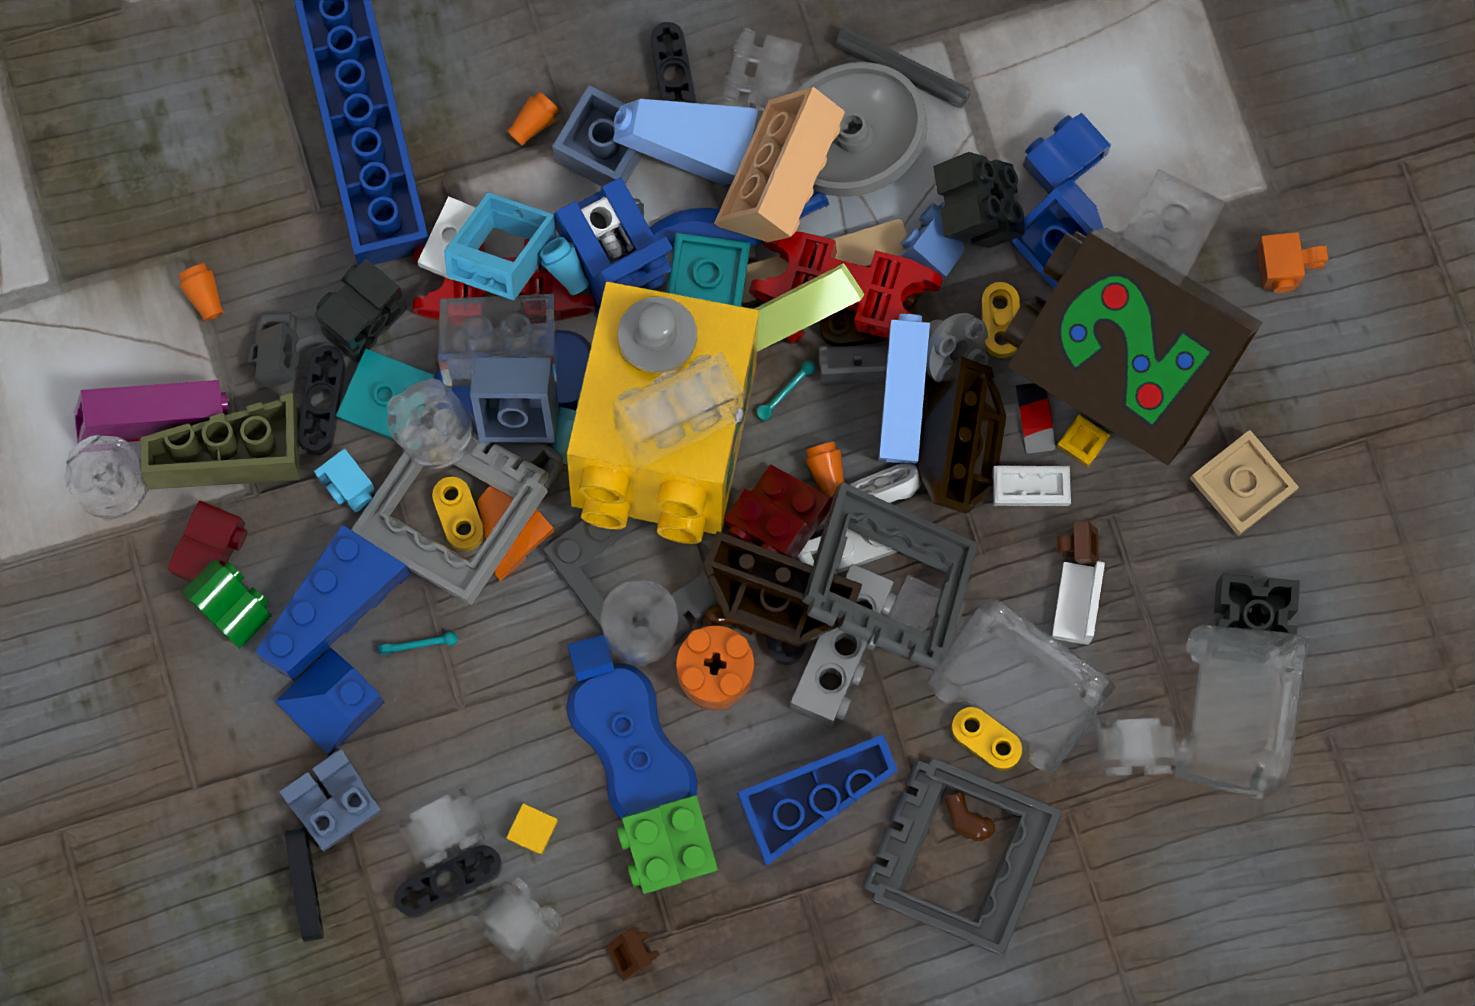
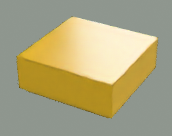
[1057,414,1110,468]
[506,803,559,856]

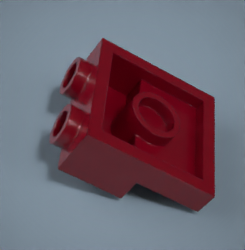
[724,464,832,560]

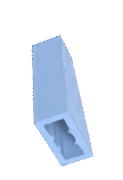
[613,99,758,186]
[878,314,930,465]

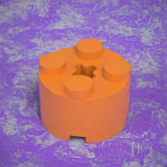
[676,626,754,710]

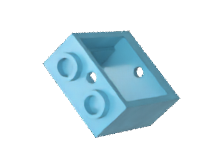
[444,192,556,301]

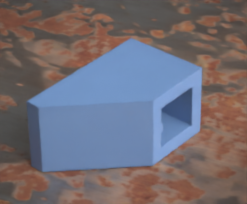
[899,202,965,279]

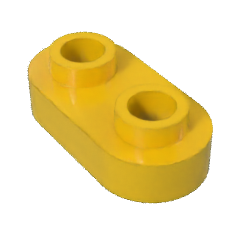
[981,282,1020,358]
[432,477,484,552]
[951,707,1022,771]

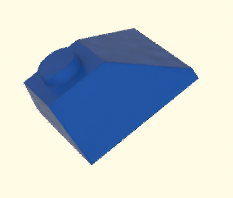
[1010,179,1104,289]
[275,648,385,756]

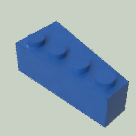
[255,525,411,681]
[736,734,898,866]

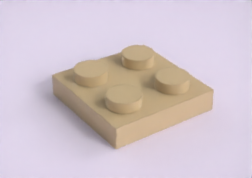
[1190,430,1299,536]

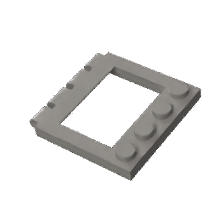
[351,414,549,605]

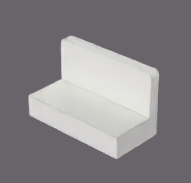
[1051,561,1105,645]

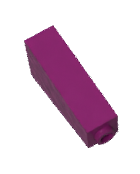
[74,380,228,449]

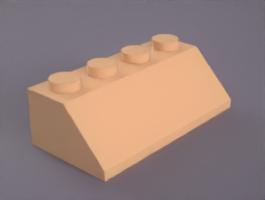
[714,87,845,242]

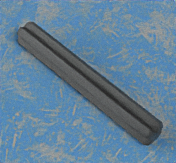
[835,27,971,108]

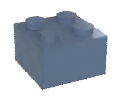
[552,85,643,187]
[470,357,559,443]

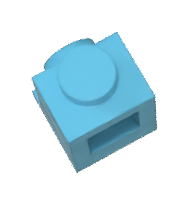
[314,448,376,512]

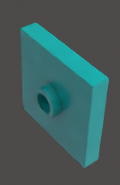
[667,233,750,307]
[336,349,435,446]

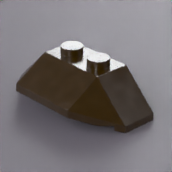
[918,356,1006,514]
[703,531,863,647]

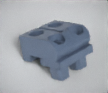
[279,749,382,852]

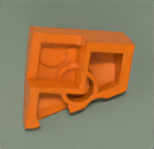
[476,485,554,582]

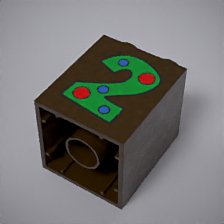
[1002,228,1263,466]

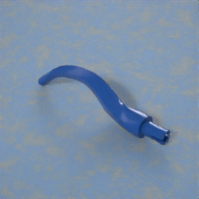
[594,190,829,318]

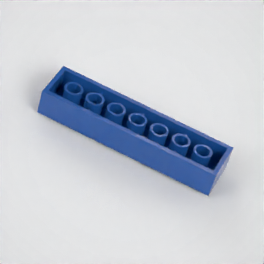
[294,0,429,265]

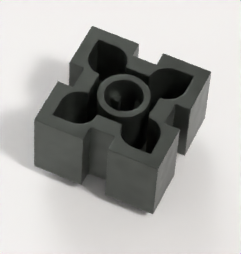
[933,152,1025,248]
[315,258,407,363]
[1211,573,1300,665]

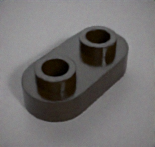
[820,309,887,347]

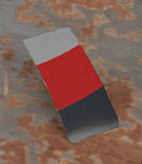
[1015,383,1056,454]

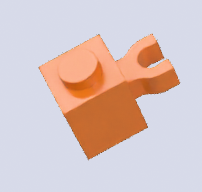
[1256,232,1328,293]

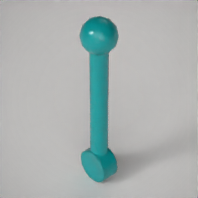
[757,361,816,421]
[378,631,458,655]

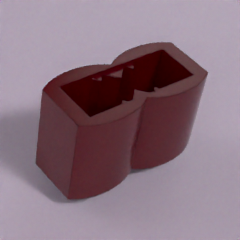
[167,500,247,582]

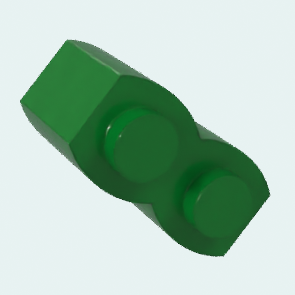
[182,559,272,649]

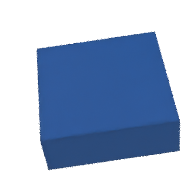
[567,634,615,681]

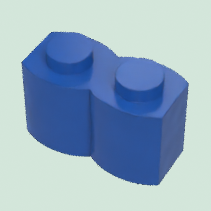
[1023,113,1111,194]

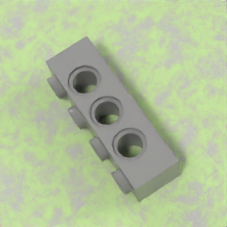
[790,564,897,727]

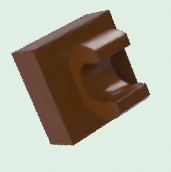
[1057,521,1099,567]
[606,928,659,981]

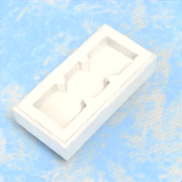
[417,196,476,280]
[992,466,1071,506]

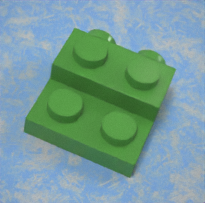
[616,794,718,894]

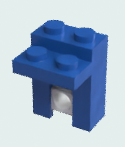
[554,177,673,308]

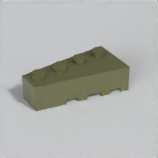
[140,392,300,490]

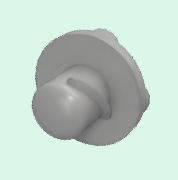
[618,297,697,373]
[926,313,988,383]

